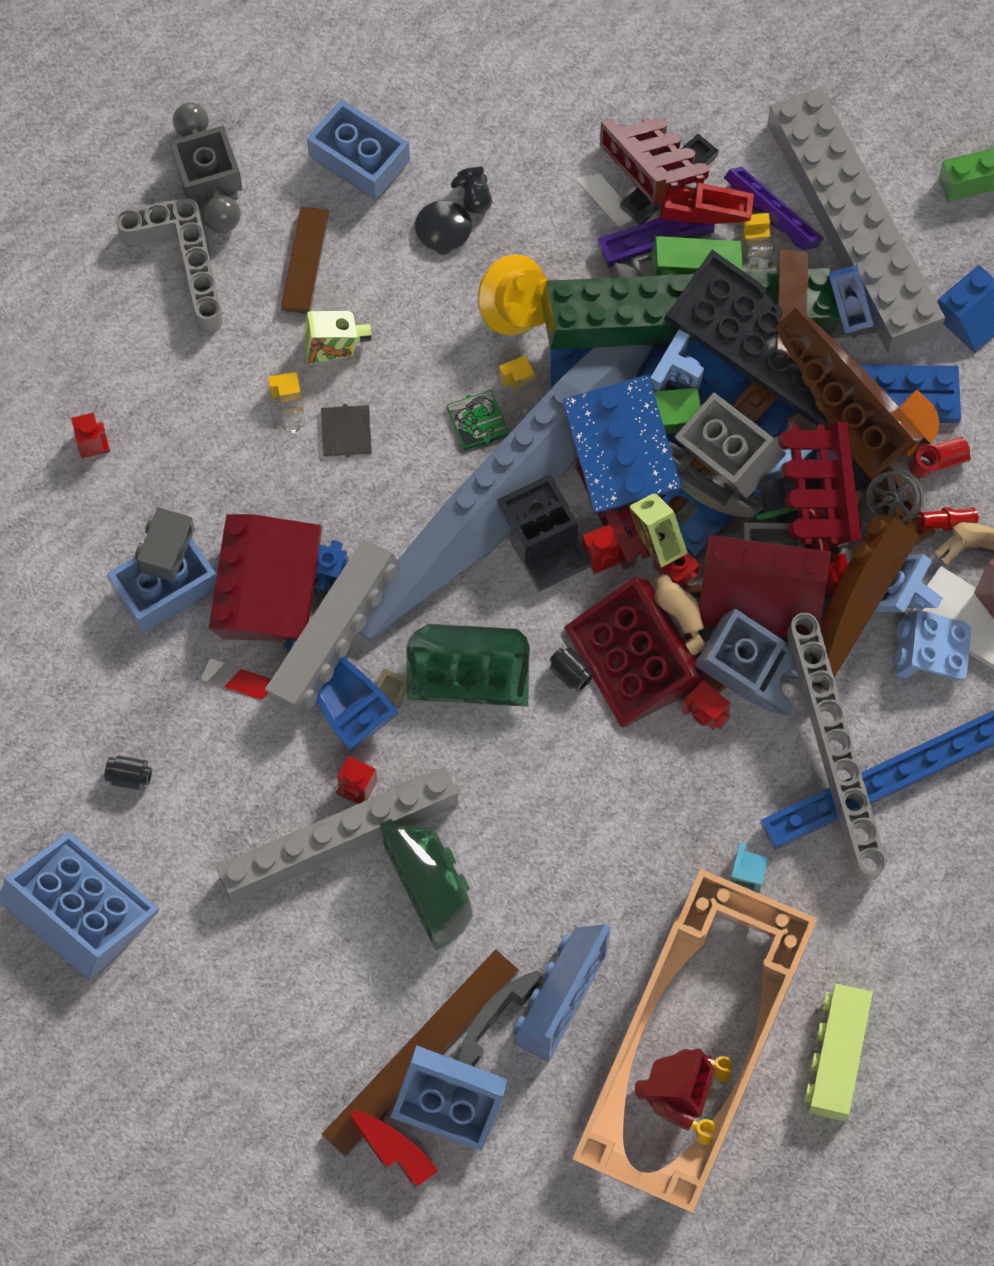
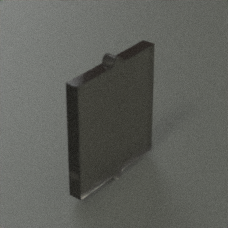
[321,404,372,458]

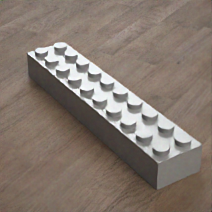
[767,87,945,354]

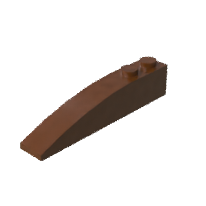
[775,307,925,480]
[811,514,919,690]

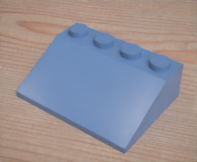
[0,832,159,980]
[513,924,611,1062]

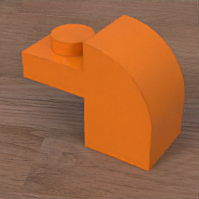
[899,390,939,457]

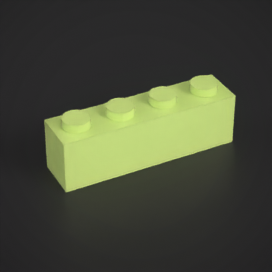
[804,983,873,1122]

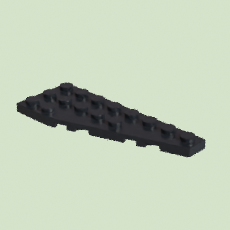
[664,250,829,427]

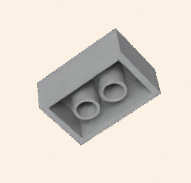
[675,393,786,499]

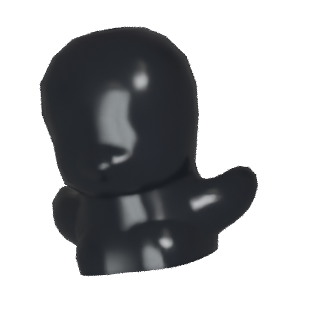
[451,166,493,214]

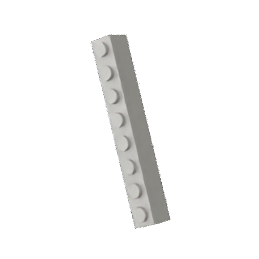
[216,766,458,904]

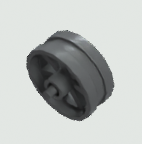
[866,471,924,524]

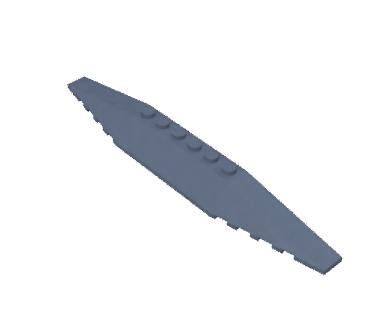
[359,345,654,641]

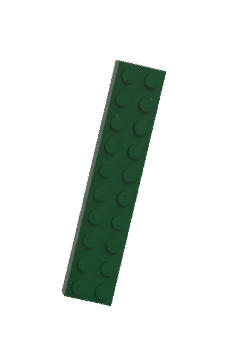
[541,268,840,350]

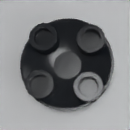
[415,200,472,255]

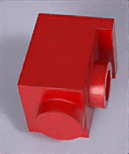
[71,412,110,459]
[582,524,621,575]
[653,551,700,587]
[682,680,731,730]
[336,756,377,804]

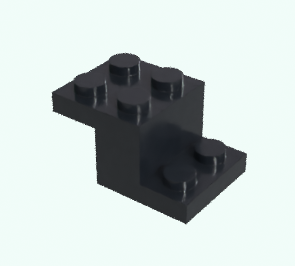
[497,474,591,592]

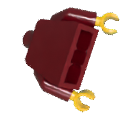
[635,1048,732,1145]

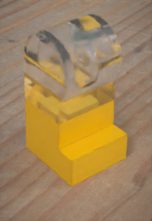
[741,213,773,271]
[499,355,544,415]
[268,372,305,433]

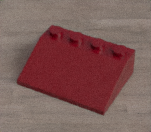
[208,514,323,641]
[699,535,831,637]
[564,576,707,728]

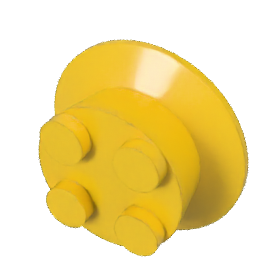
[478,254,548,336]

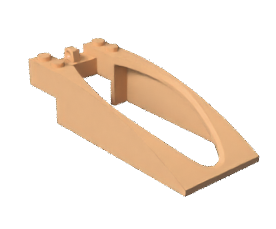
[572,869,818,1213]

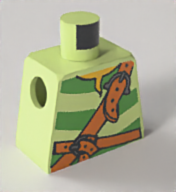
[302,311,372,364]
[630,494,688,567]

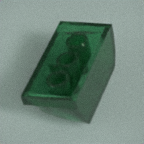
[406,624,530,707]
[380,819,473,951]

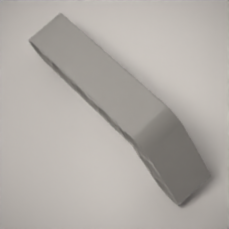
[116,198,223,333]

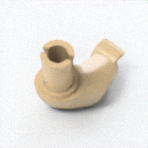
[934,522,994,565]
[653,574,705,656]

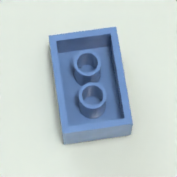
[307,99,410,200]
[107,538,217,633]
[391,1045,507,1151]

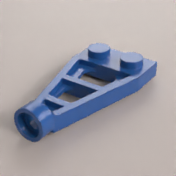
[662,490,733,557]

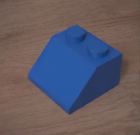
[937,265,994,353]

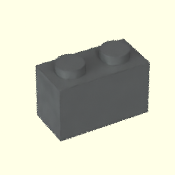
[135,507,195,582]

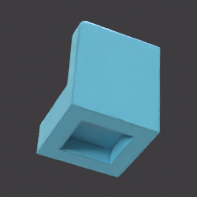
[730,843,768,893]

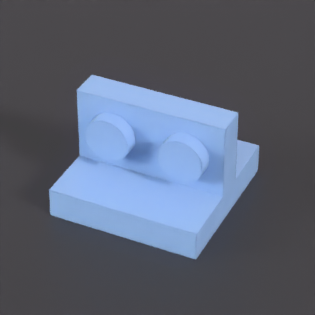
[650,330,704,392]
[875,554,943,612]

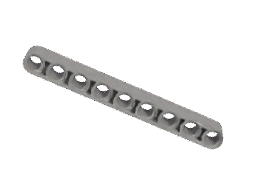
[787,613,886,882]

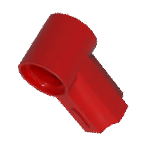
[908,437,971,478]

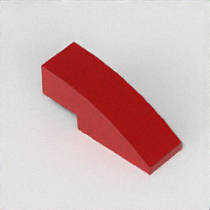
[660,182,754,224]
[348,1110,438,1188]

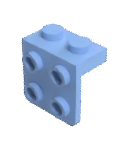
[894,609,971,681]

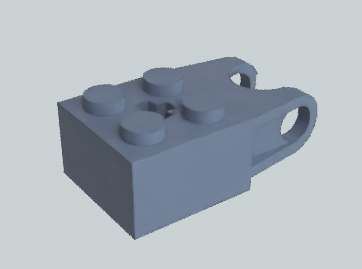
[694,609,799,716]

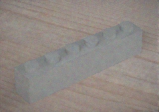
[265,539,400,716]

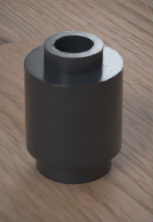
[549,647,594,692]
[104,755,152,790]

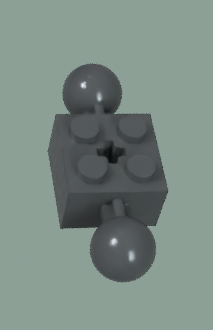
[169,102,243,232]

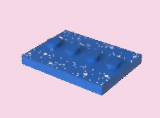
[562,374,682,514]

